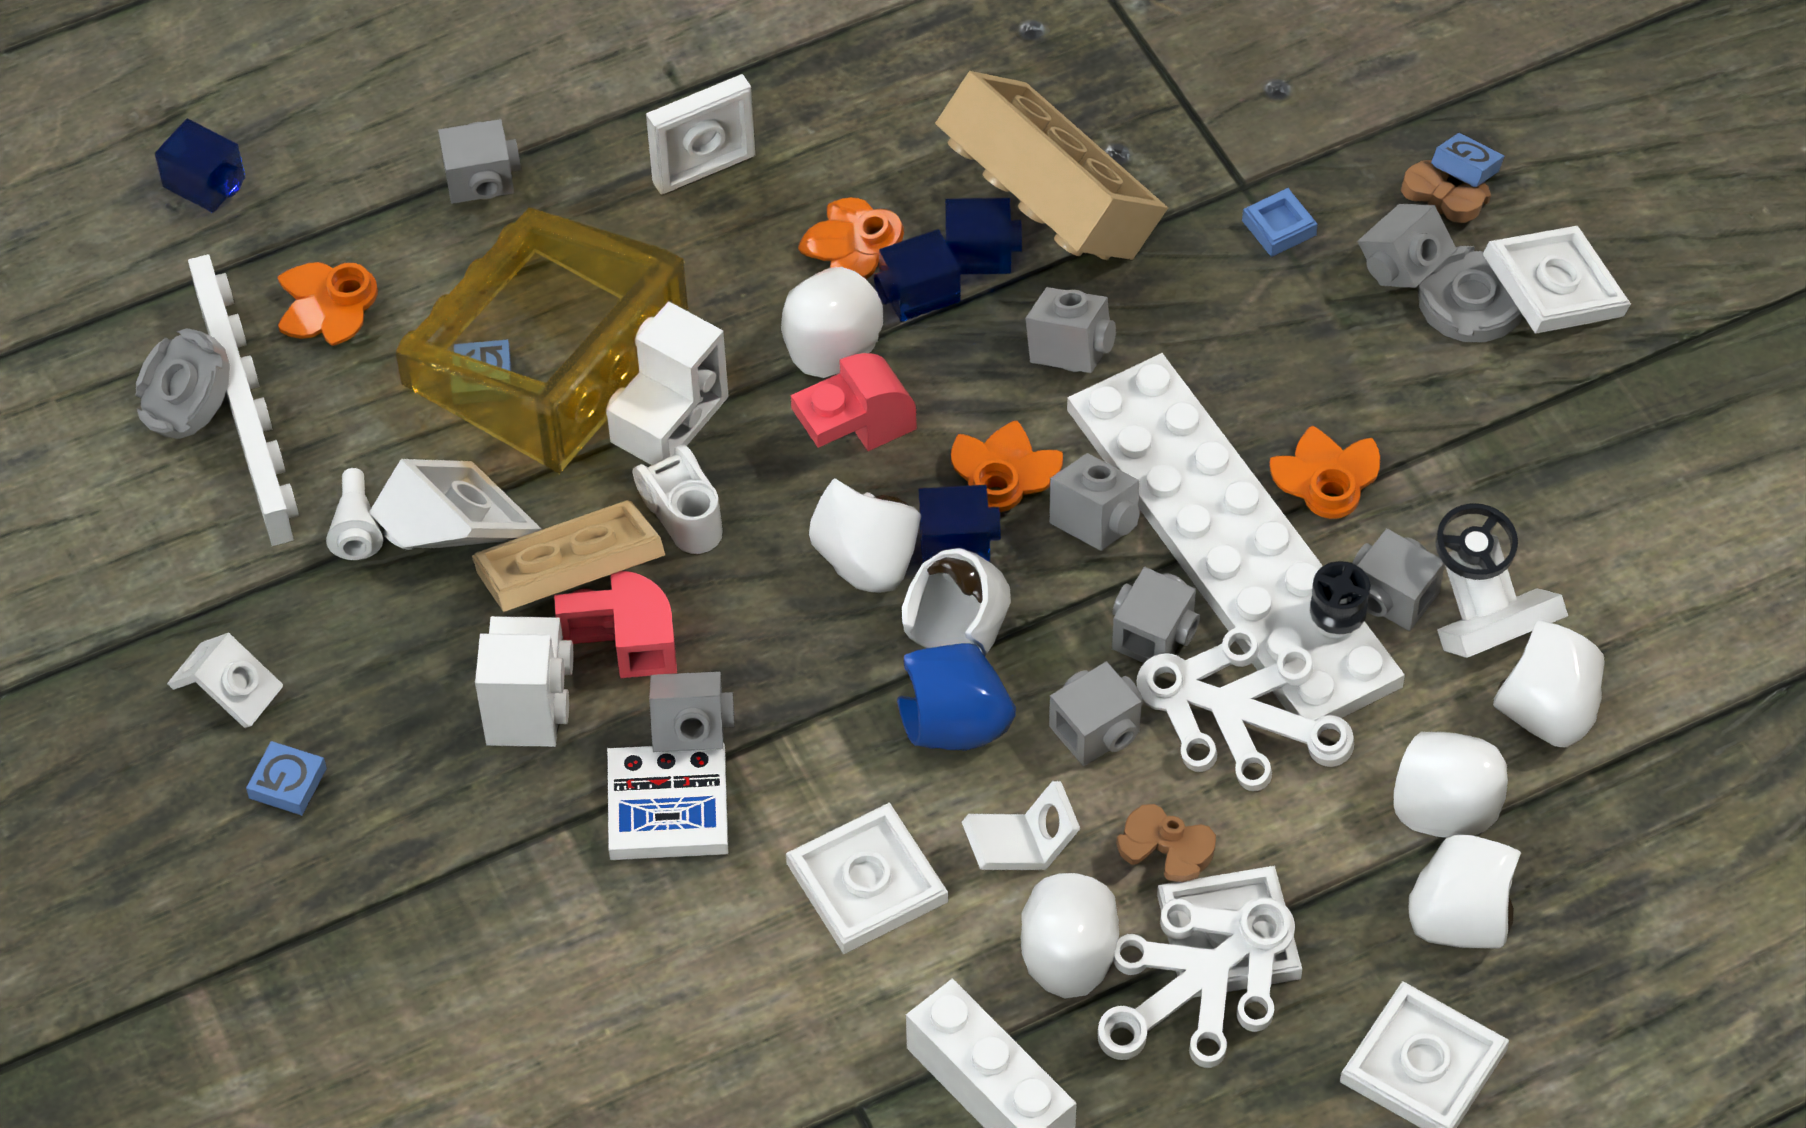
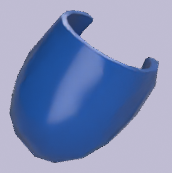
[897,643,1016,751]

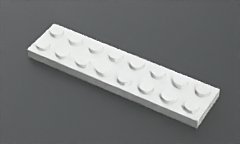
[1067,353,1405,721]

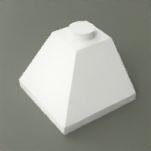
[369,459,542,550]

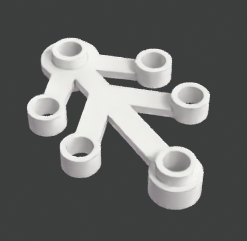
[1137,627,1354,791]
[1098,897,1295,1068]

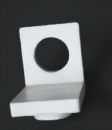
[167,633,283,728]
[962,781,1080,870]

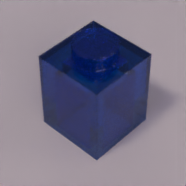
[154,118,246,213]
[945,198,1022,275]
[873,229,961,322]
[918,485,1001,563]

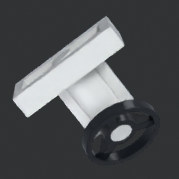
[1435,503,1568,658]

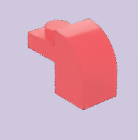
[791,353,917,451]
[554,571,677,679]

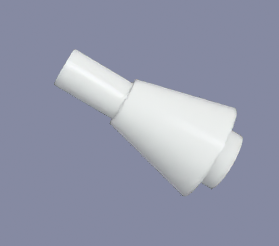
[326,468,383,560]

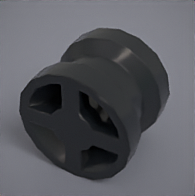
[1309,561,1371,635]

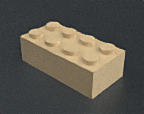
[935,71,1168,260]

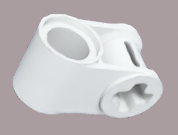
[632,444,723,554]

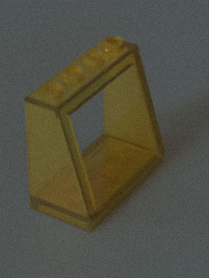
[396,207,688,474]

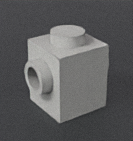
[438,119,521,204]
[1357,204,1457,288]
[1025,287,1116,373]
[1049,453,1140,551]
[1352,528,1445,631]
[1112,567,1200,663]
[1049,661,1143,767]
[649,672,735,752]

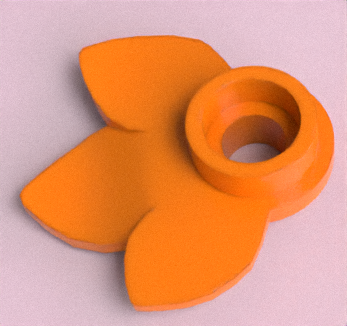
[798,197,904,279]
[278,262,378,346]
[951,421,1063,512]
[1269,426,1380,519]

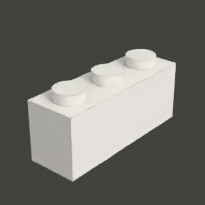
[906,978,1077,1128]

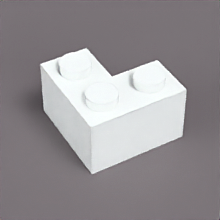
[606,301,729,465]
[475,616,573,747]

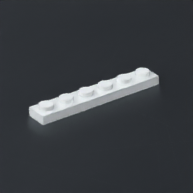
[188,254,299,546]

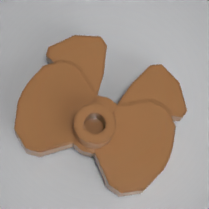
[1401,160,1491,223]
[1116,804,1216,882]

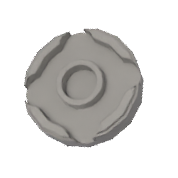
[1418,246,1523,342]
[135,328,230,439]

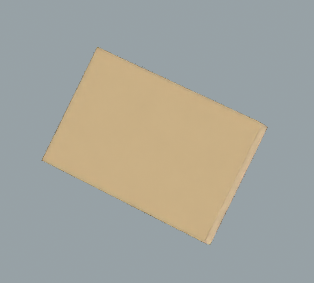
[472,500,665,612]

